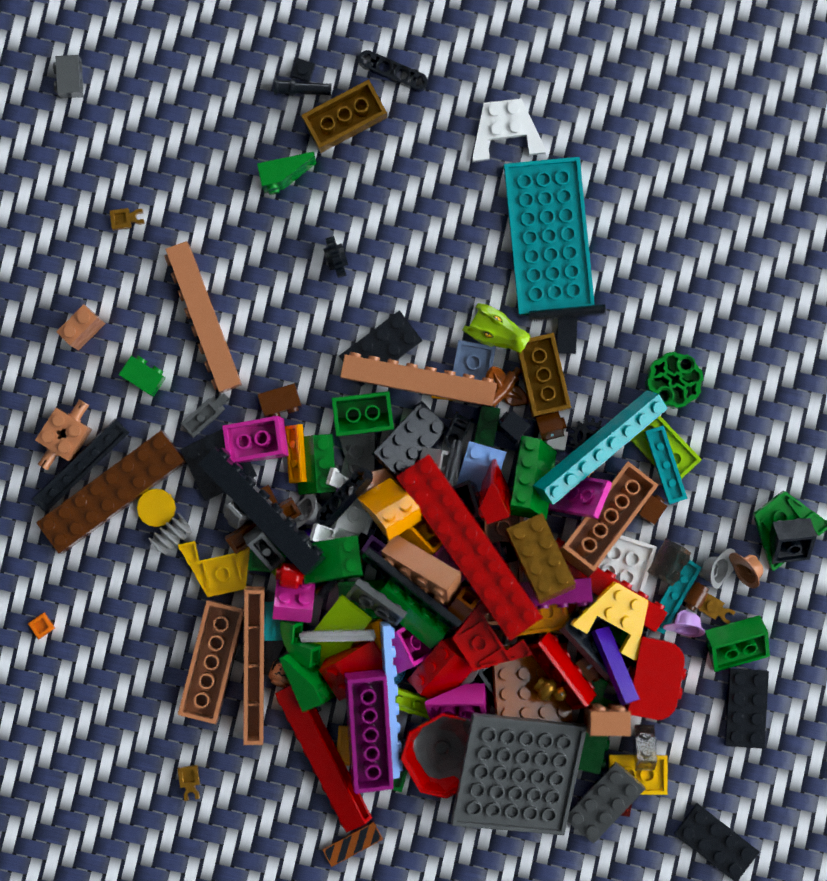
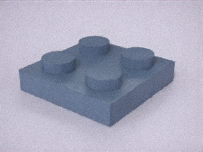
[453,340,496,380]

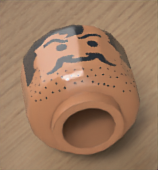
[268,660,290,688]

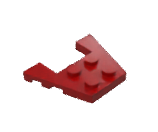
[452,600,533,671]

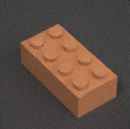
[381,535,462,607]

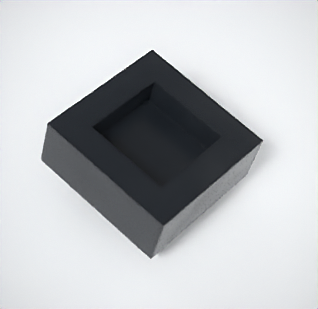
[291,58,316,83]

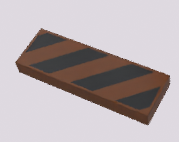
[323,821,383,867]

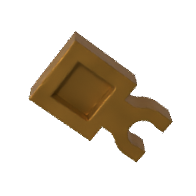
[110,208,145,231]
[699,594,735,624]
[177,765,200,801]

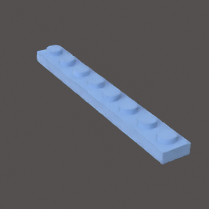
[380,621,403,779]

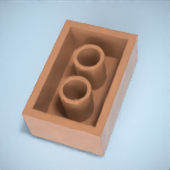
[584,703,631,736]

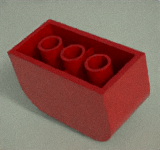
[623,636,686,720]

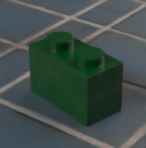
[474,405,501,448]
[578,732,610,774]

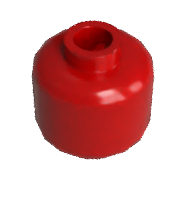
[275,562,304,589]

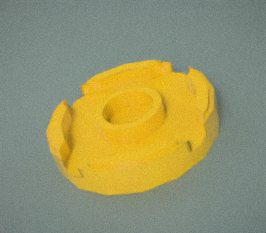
[137,489,176,527]

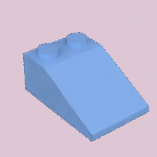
[457,441,506,494]

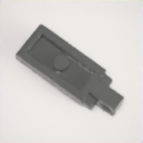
[181,393,230,438]

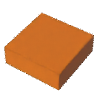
[28,612,55,640]

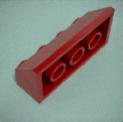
[528,632,597,710]

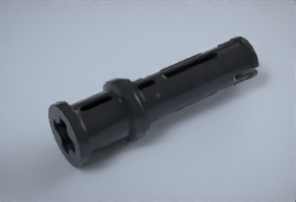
[274,78,332,96]

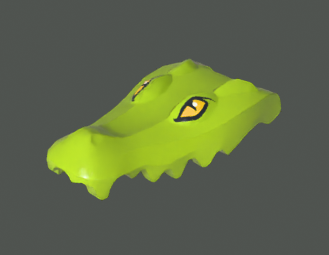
[462,303,530,353]

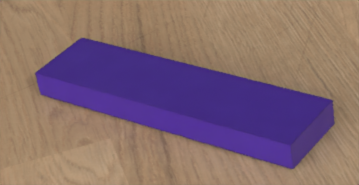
[591,626,639,705]

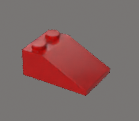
[319,640,383,701]

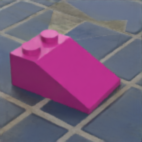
[222,416,289,463]
[425,683,490,721]

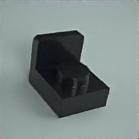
[492,541,518,563]

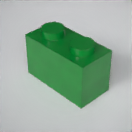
[119,356,166,397]

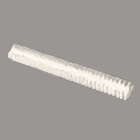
[299,629,376,642]

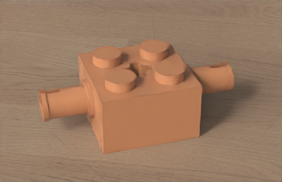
[35,399,92,470]

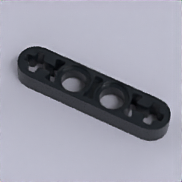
[359,50,428,92]
[317,468,373,527]

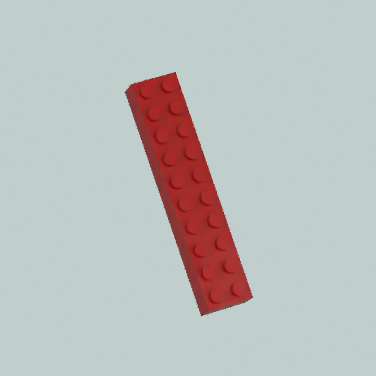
[397,454,544,641]

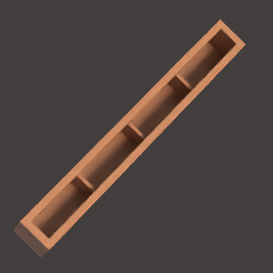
[164,241,242,393]
[340,352,497,407]
[244,586,265,745]

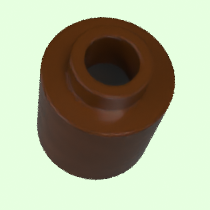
[683,582,709,611]

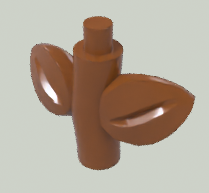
[485,366,528,407]

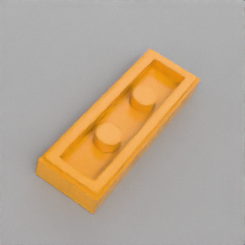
[285,424,307,483]

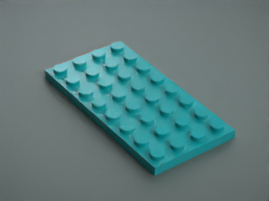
[504,157,595,315]

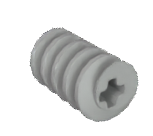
[149,513,192,555]

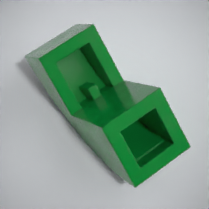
[280,620,322,668]

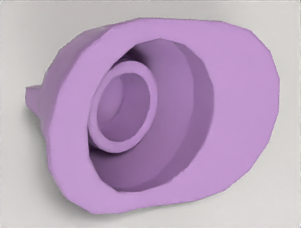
[663,610,705,637]

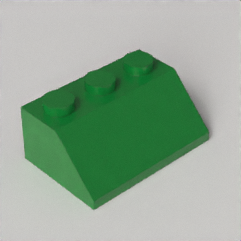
[332,391,394,437]
[298,434,337,495]
[705,615,770,672]

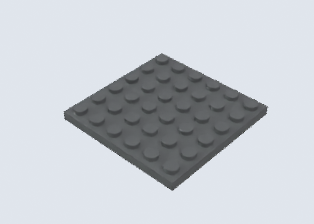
[451,713,587,835]

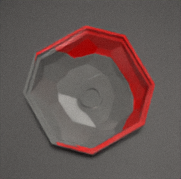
[401,712,470,799]

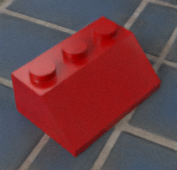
[478,459,511,524]
[407,637,473,699]

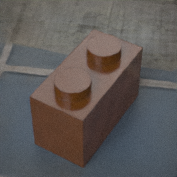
[258,383,302,418]

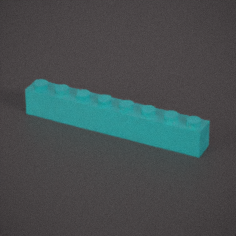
[533,390,668,505]

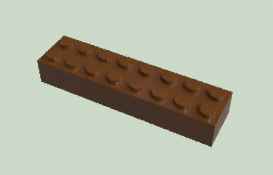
[36,430,186,554]

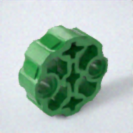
[645,352,704,409]

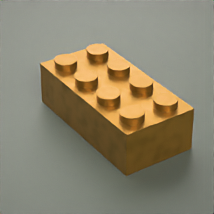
[301,79,387,154]
[517,333,571,418]
[506,513,576,604]

